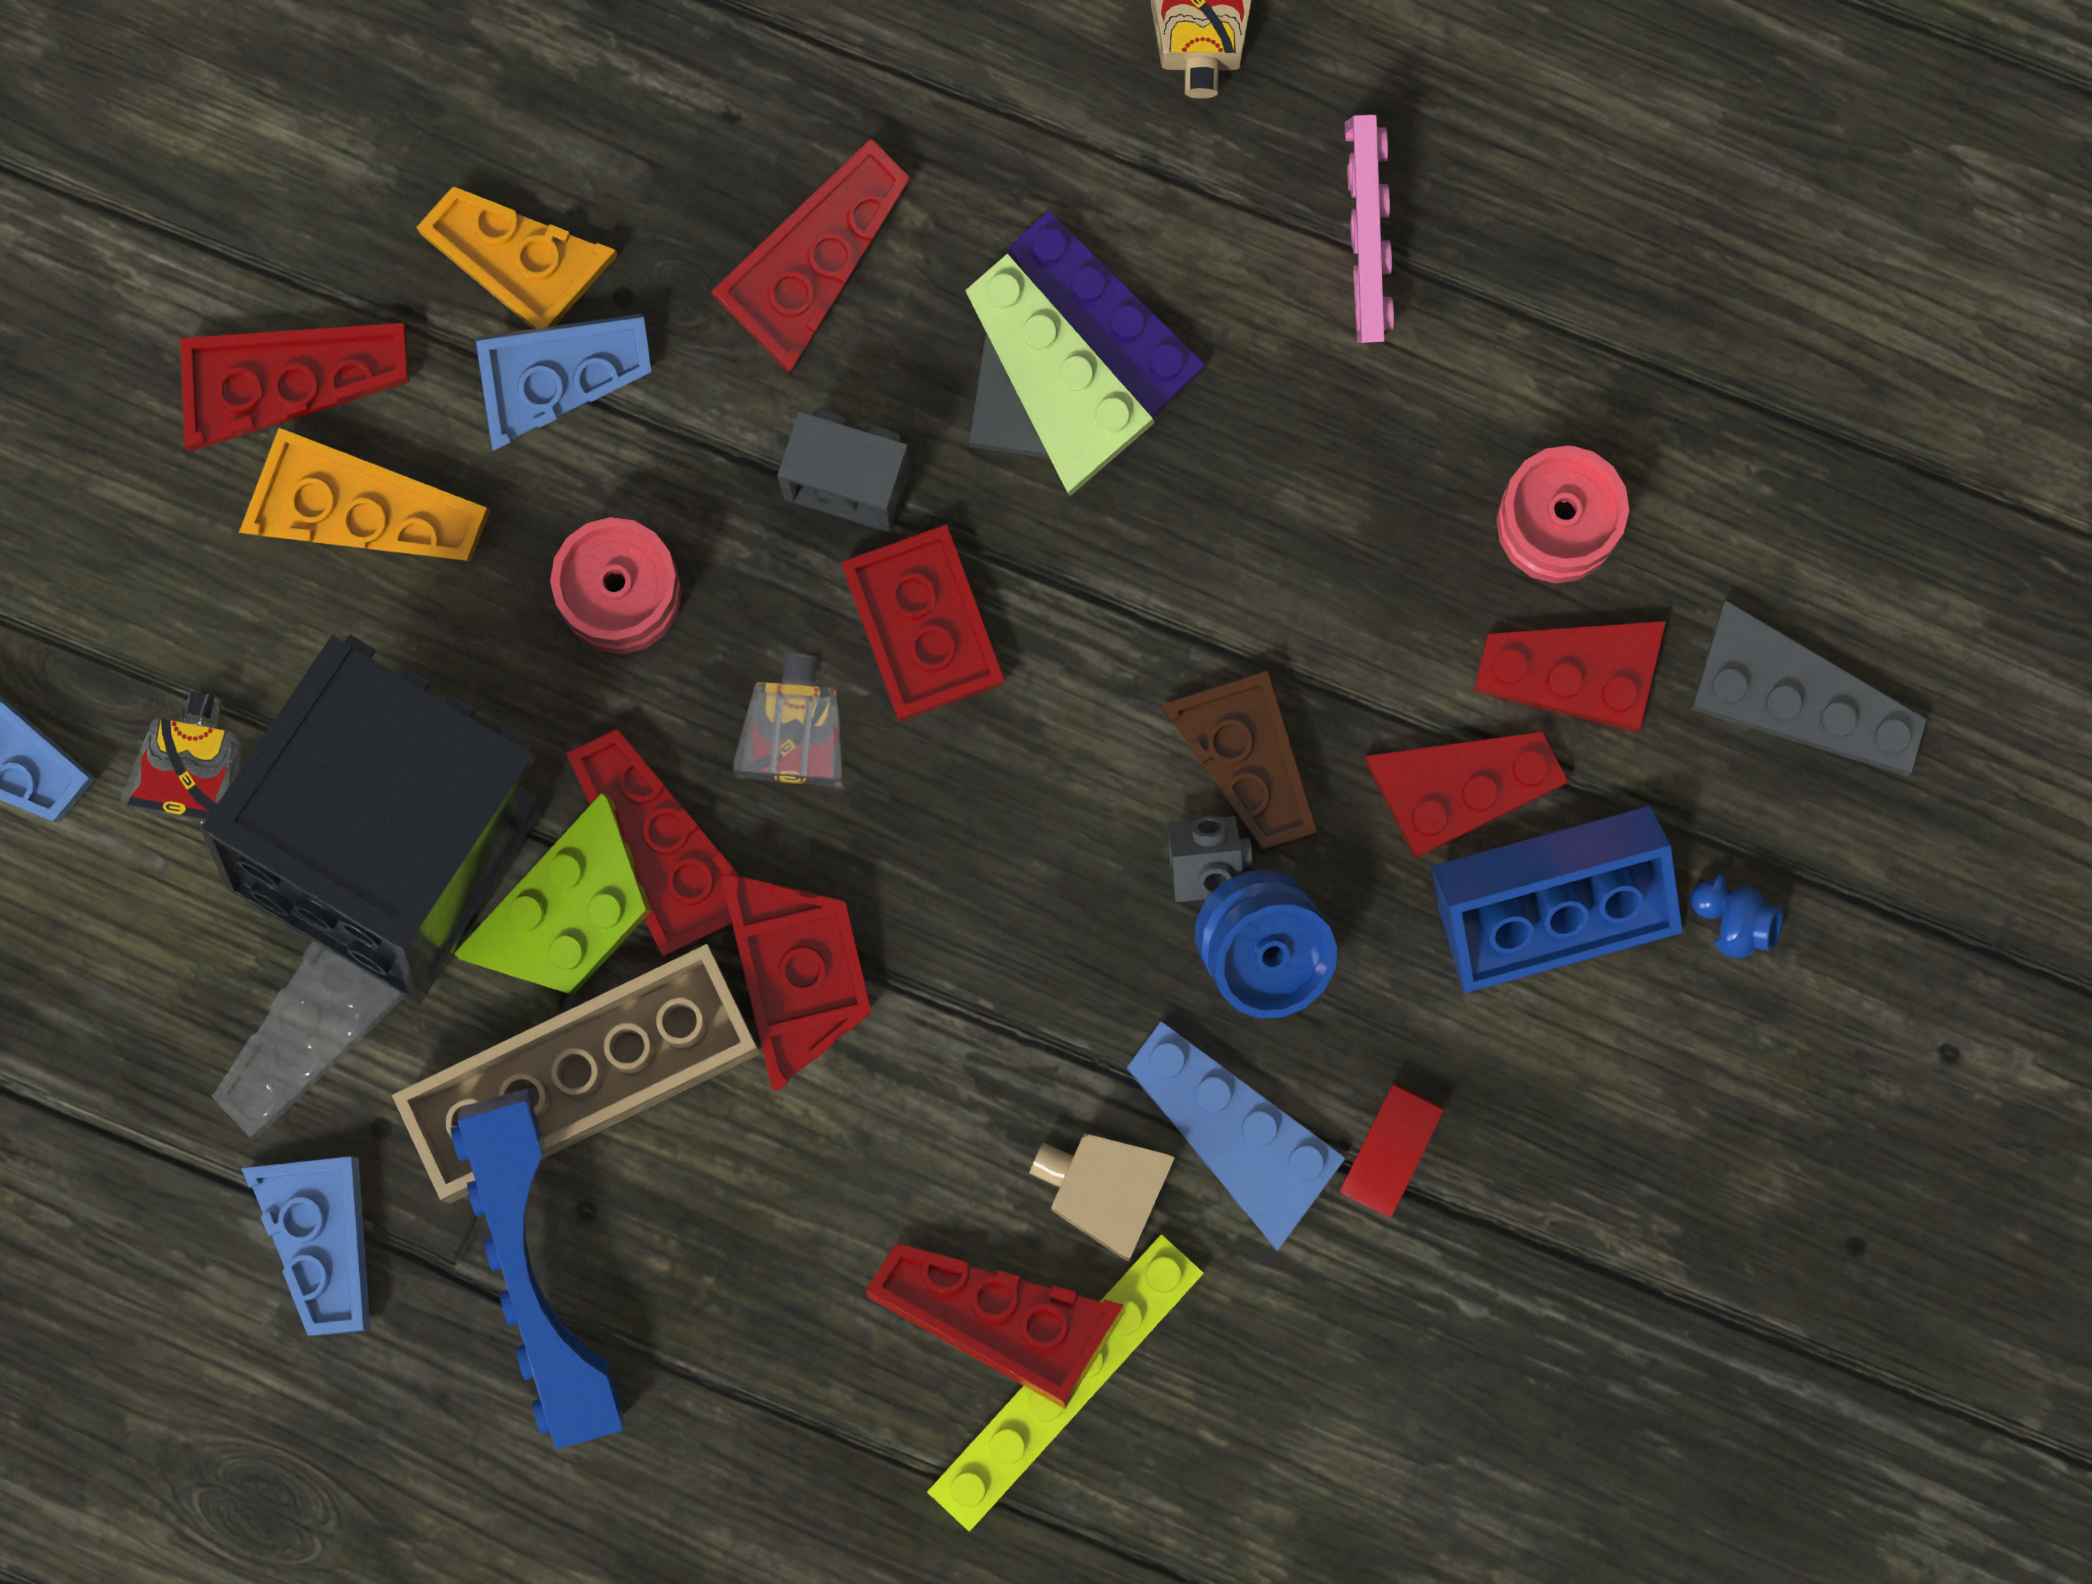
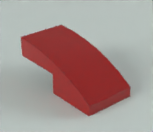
[1339,1082,1445,1218]

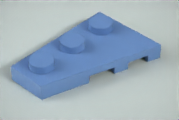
[475,314,652,451]
[0,696,96,822]
[241,1156,371,1336]

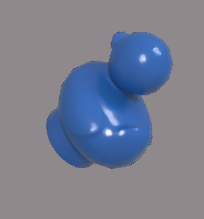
[1690,874,1783,959]

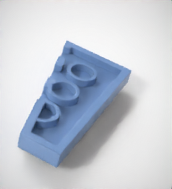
[1127,1022,1345,1251]

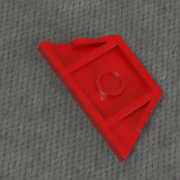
[721,873,871,1091]

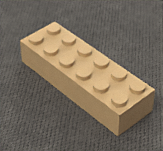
[392,944,761,1204]

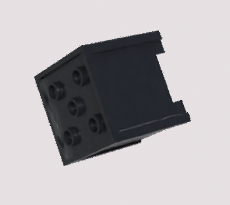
[201,634,543,1005]

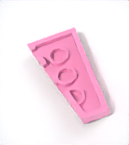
[1344,115,1394,343]

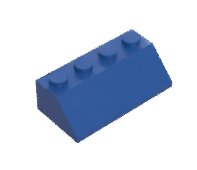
[1431,806,1682,994]

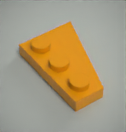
[416,186,618,329]

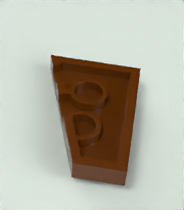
[1160,671,1319,851]

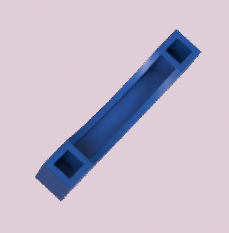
[450,1088,624,1450]

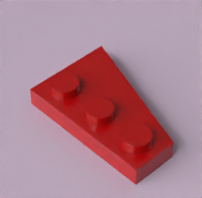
[1364,732,1568,860]

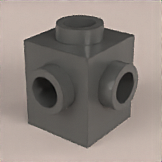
[1167,816,1253,902]

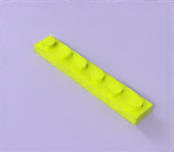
[927,1234,1204,1532]

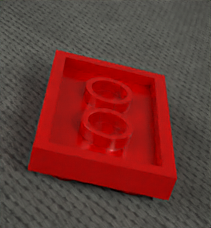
[841,524,1005,722]

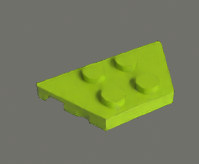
[454,793,652,994]

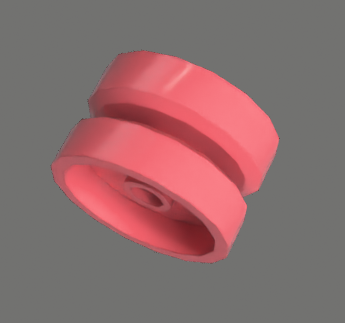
[1496,445,1630,584]
[550,517,682,655]

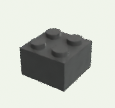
[777,409,911,533]

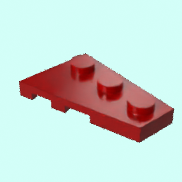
[1473,621,1666,733]

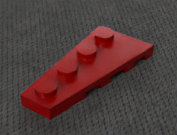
[711,138,910,374]
[180,323,410,452]
[566,729,738,959]
[866,1243,1125,1409]

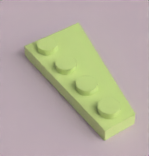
[965,254,1155,496]

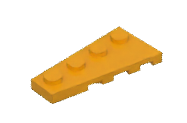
[239,428,491,562]

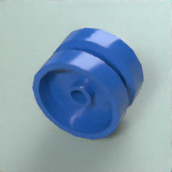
[1194,871,1338,1019]

